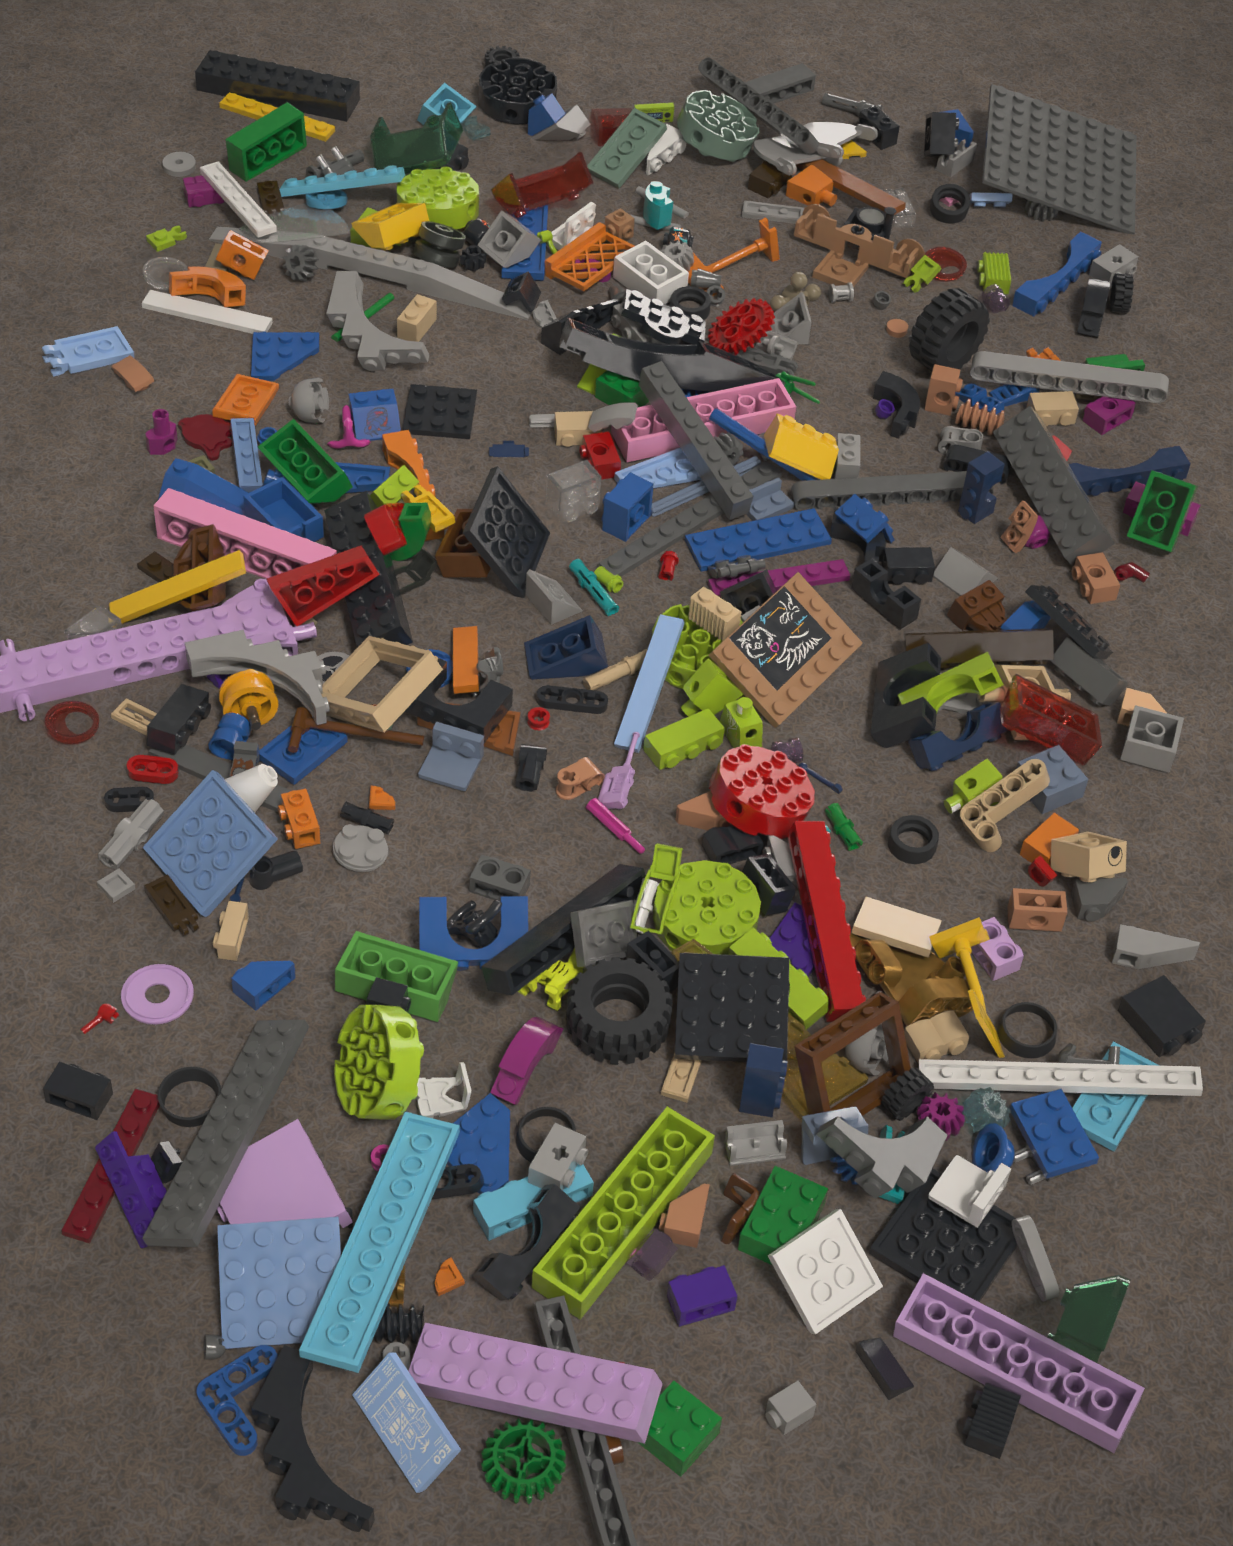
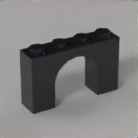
[870,643,941,748]
[404,658,513,743]

